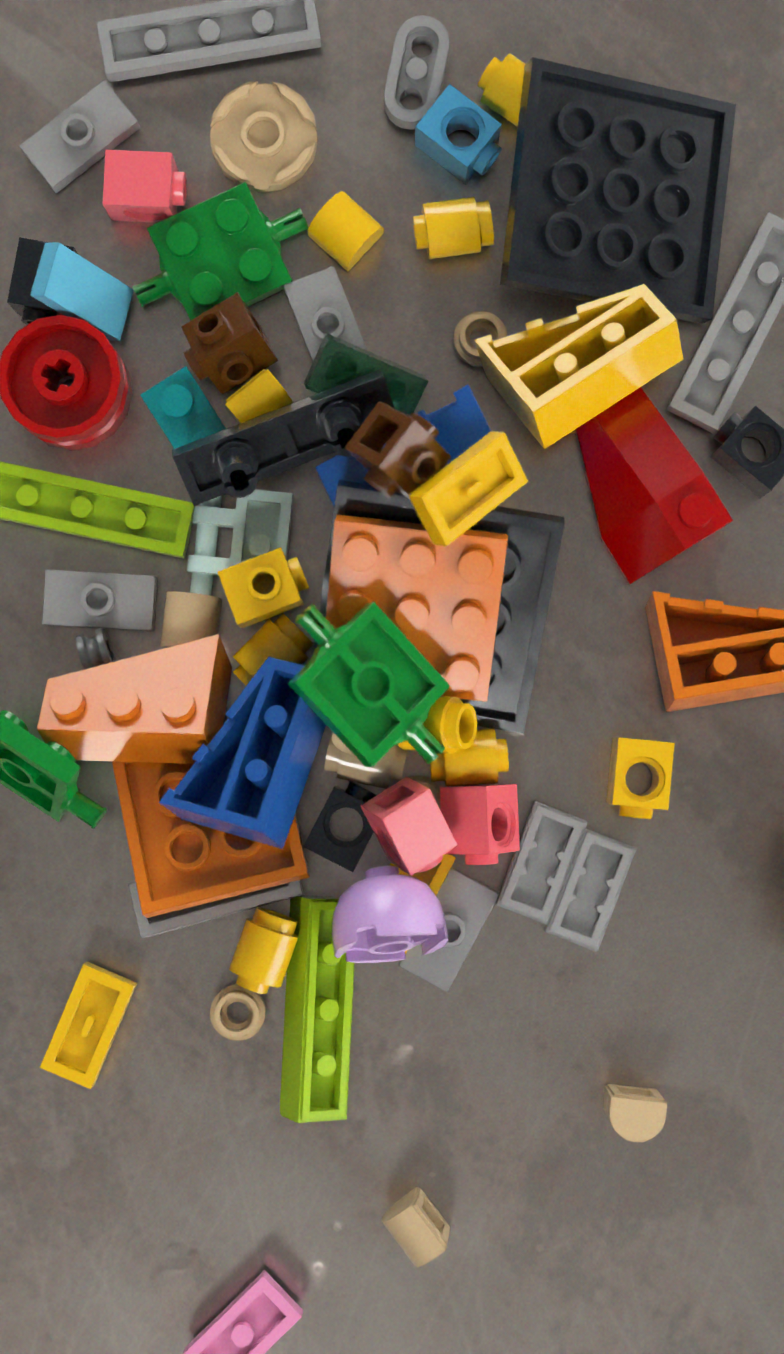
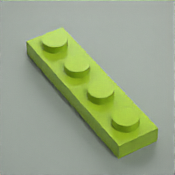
[0,461,195,559]

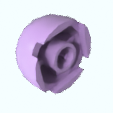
[332,866,448,963]

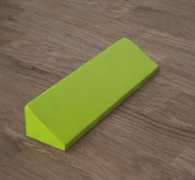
[280,895,354,1123]

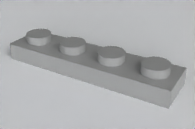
[97,0,322,83]
[666,212,784,434]

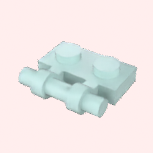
[186,489,294,597]

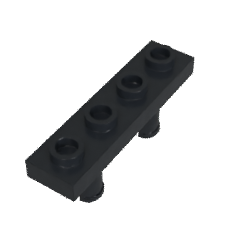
[172,369,395,506]

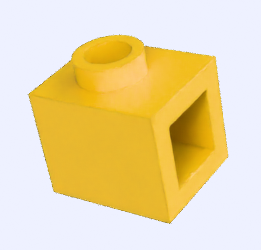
[217,547,309,629]

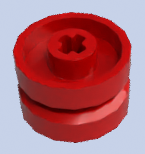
[0,315,133,451]

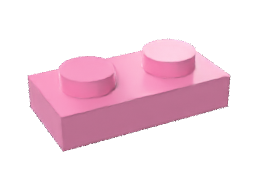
[183,1270,303,1354]

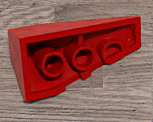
[575,387,733,585]

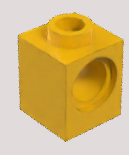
[606,737,675,819]

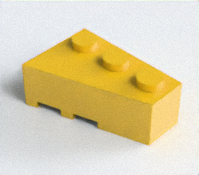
[474,284,683,449]

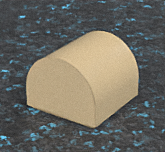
[160,591,222,648]
[603,1084,667,1142]
[381,1186,451,1267]

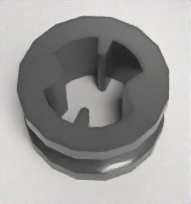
[76,628,117,670]

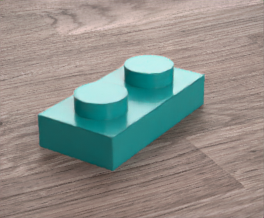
[140,366,226,449]

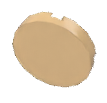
[210,81,318,193]

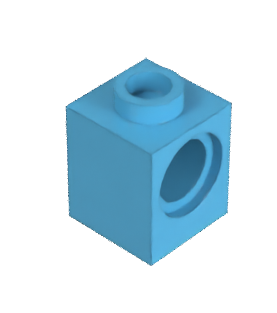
[415,84,502,185]

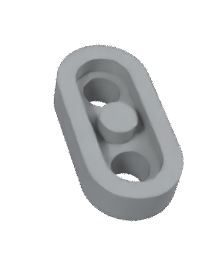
[384,15,450,129]

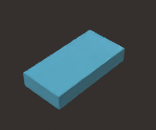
[30,242,134,341]

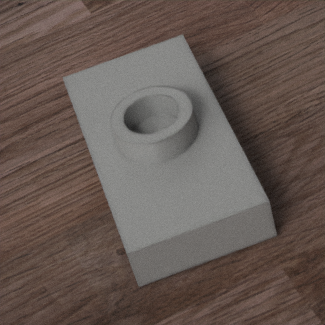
[19,79,141,194]
[283,266,374,390]
[42,570,158,632]
[495,801,588,925]
[544,828,637,952]
[399,867,500,992]

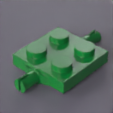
[132,182,309,321]
[288,602,450,767]
[0,710,107,829]

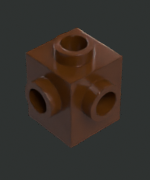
[181,292,278,395]
[345,401,451,499]

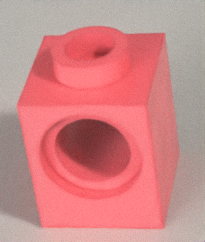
[103,150,187,223]
[361,776,457,876]
[440,784,520,865]

